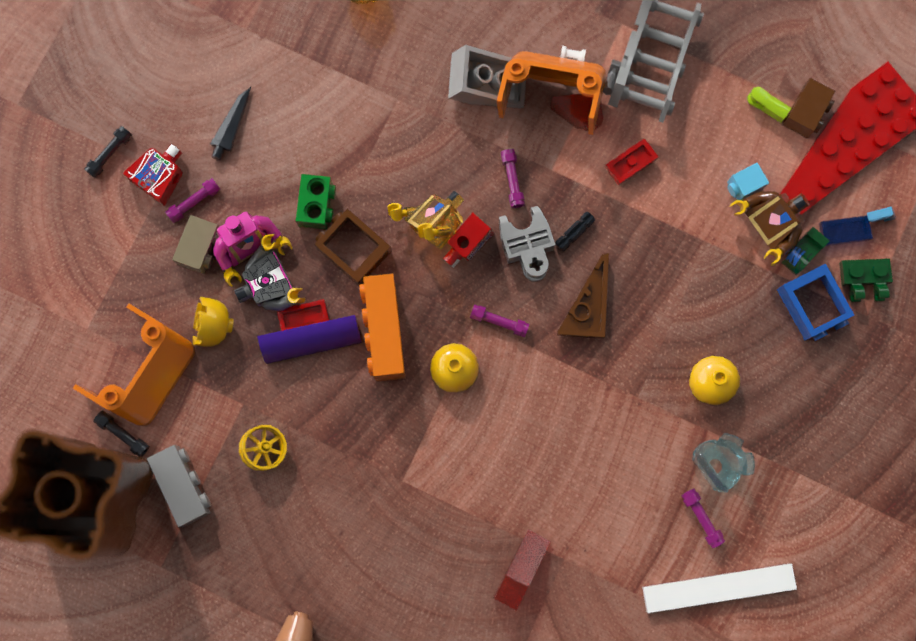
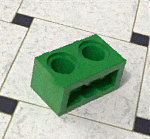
[295,174,336,230]

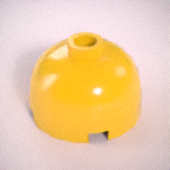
[193,297,233,347]
[430,343,479,393]
[689,356,740,405]

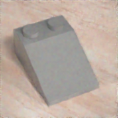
[448,45,526,108]

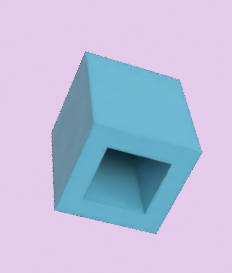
[727,162,769,201]

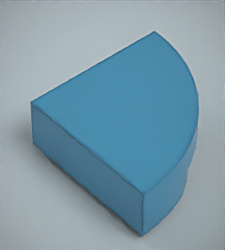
[867,207,896,223]

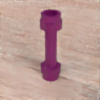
[501,149,525,208]
[165,178,221,223]
[470,304,529,338]
[681,488,725,549]

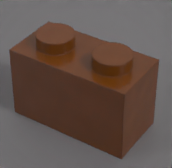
[782,78,836,138]

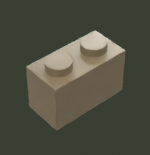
[172,215,219,274]

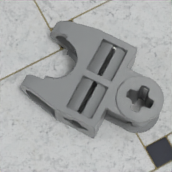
[499,206,555,282]

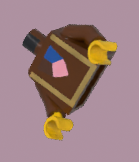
[730,191,810,266]

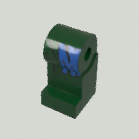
[781,227,830,275]

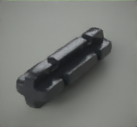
[555,212,595,252]

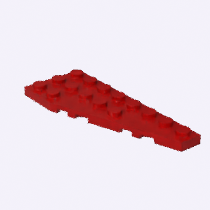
[780,61,916,215]

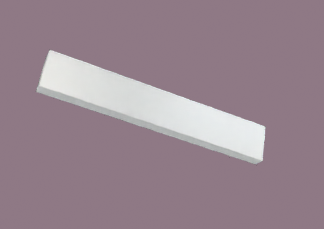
[642,564,797,613]

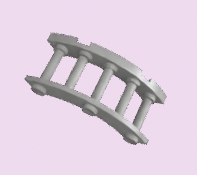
[608,0,704,123]

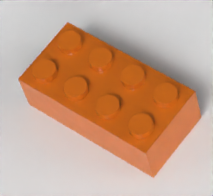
[359,274,405,382]

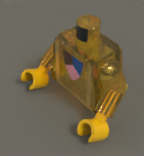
[388,191,464,250]

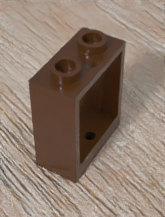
[314,209,392,287]

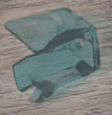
[692,433,755,493]

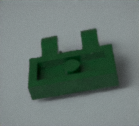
[839,258,893,302]

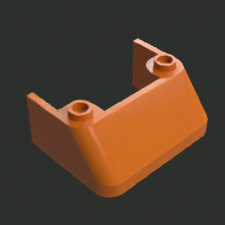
[497,51,606,135]
[73,303,195,426]

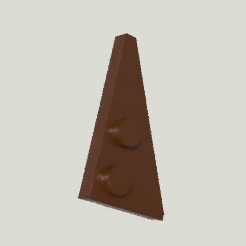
[557,253,609,339]

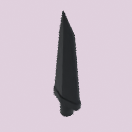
[210,86,252,161]

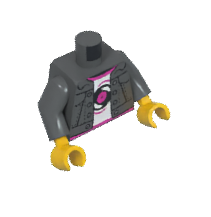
[234,234,305,311]

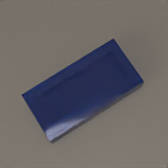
[819,215,873,246]

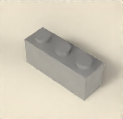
[147,445,211,527]

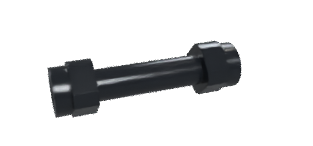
[84,126,132,178]
[93,410,150,457]

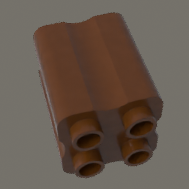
[0,430,153,560]

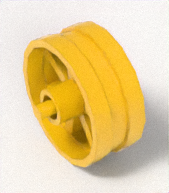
[239,425,287,471]

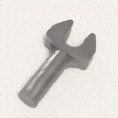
[603,59,622,95]

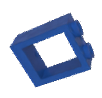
[777,264,854,341]

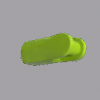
[747,87,791,123]

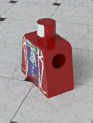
[123,144,183,206]
[443,212,495,268]

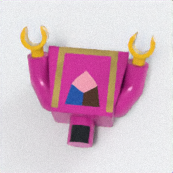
[213,212,292,287]

